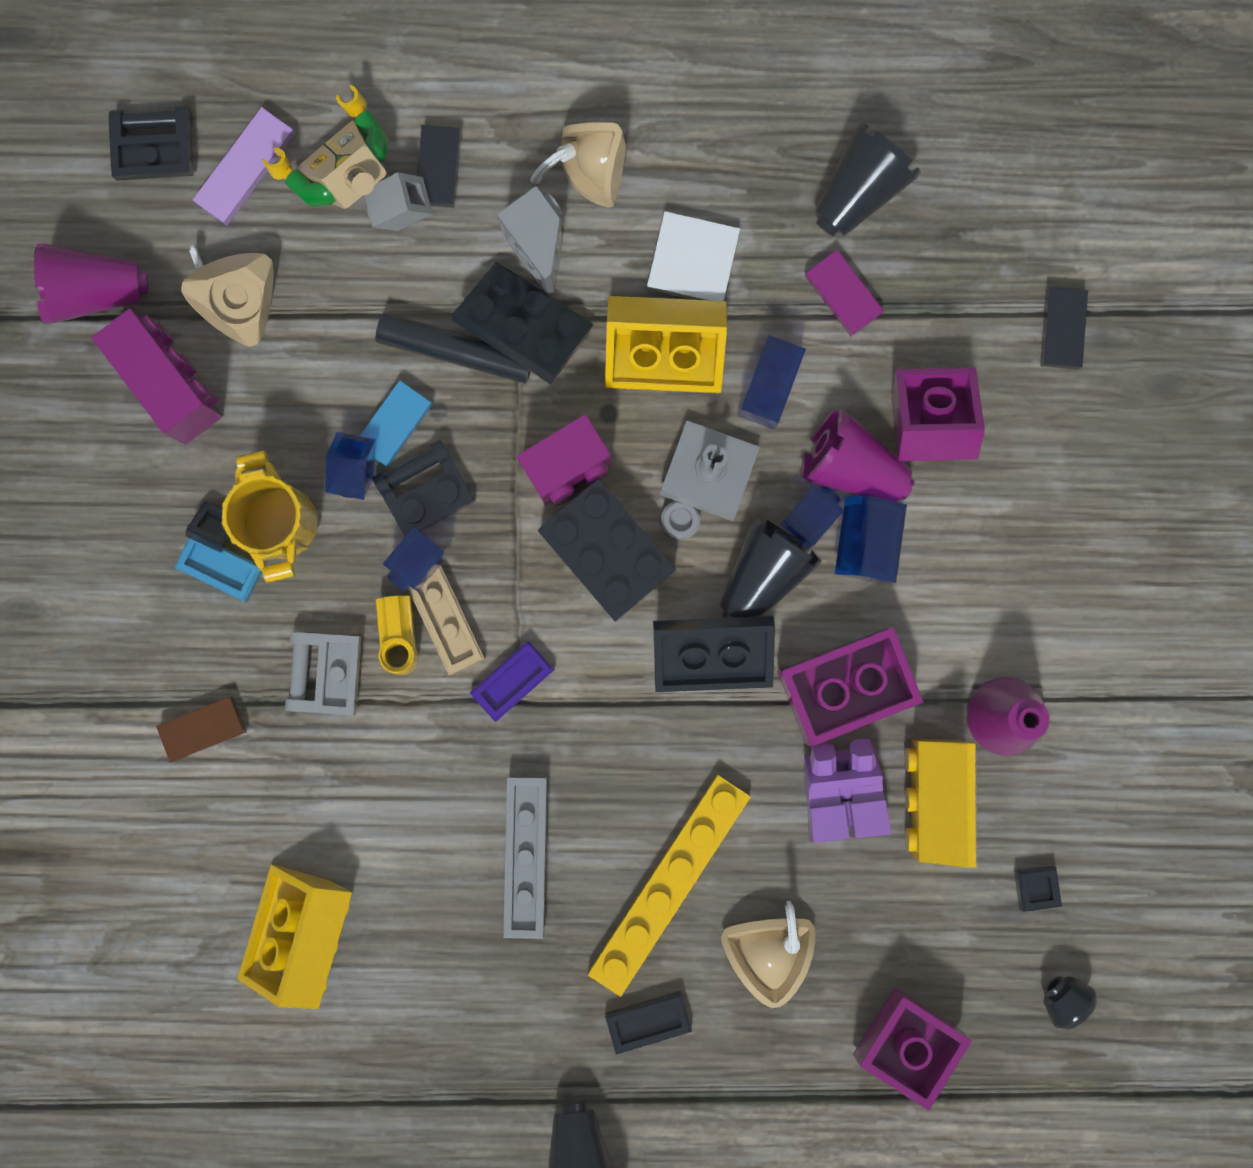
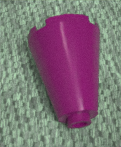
[34,243,149,324]
[800,409,914,504]
[966,677,1050,756]

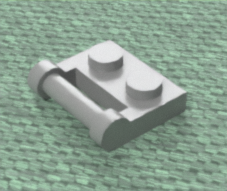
[285,632,362,715]

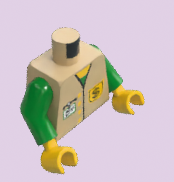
[262,85,389,209]

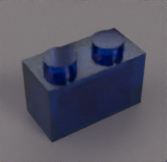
[738,335,806,430]
[834,496,907,583]

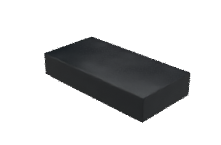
[417,125,461,208]
[1040,287,1088,370]
[605,991,692,1055]

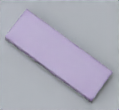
[193,107,295,226]

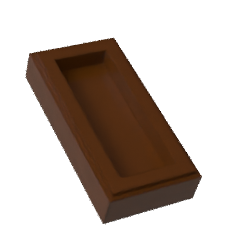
[156,696,247,763]

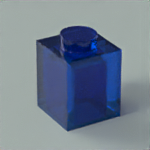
[325,432,376,500]
[780,484,844,548]
[383,527,449,592]

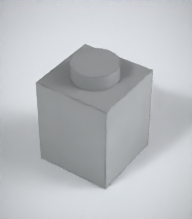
[365,172,432,231]

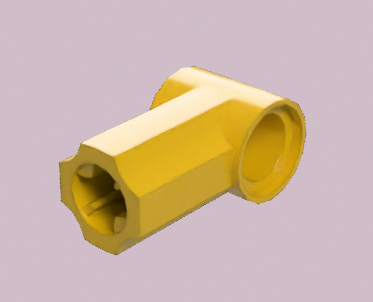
[376,596,419,675]

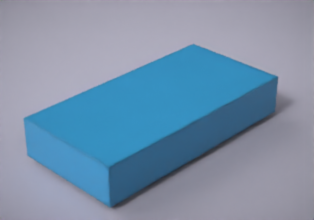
[354,380,433,467]
[174,538,262,602]

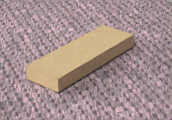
[399,552,485,675]

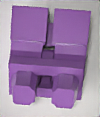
[804,738,891,843]

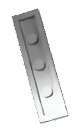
[503,777,547,939]

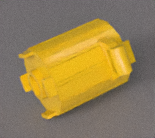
[222,450,319,583]

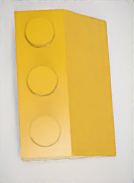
[605,296,727,393]
[905,739,976,868]
[237,865,353,1009]

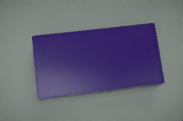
[470,641,555,722]

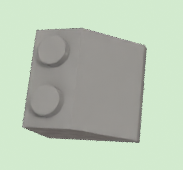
[497,186,564,296]

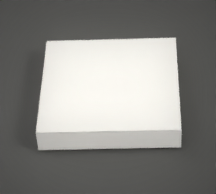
[647,211,740,301]

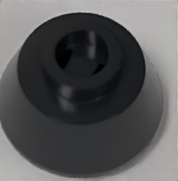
[1043,976,1097,1030]

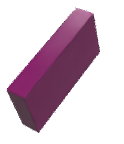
[805,250,884,337]

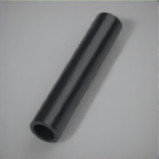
[375,312,531,384]

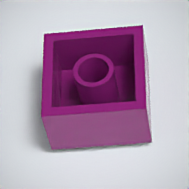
[891,367,985,461]
[516,414,611,506]
[853,987,972,1111]

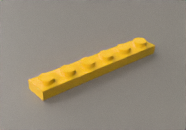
[588,774,751,997]

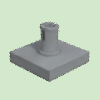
[660,420,760,521]

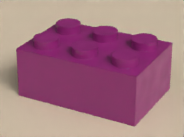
[91,308,223,445]
[777,627,923,747]

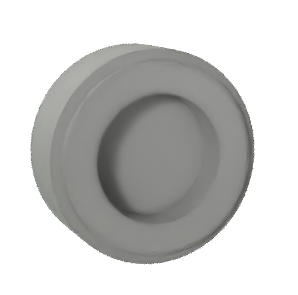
[661,501,700,540]

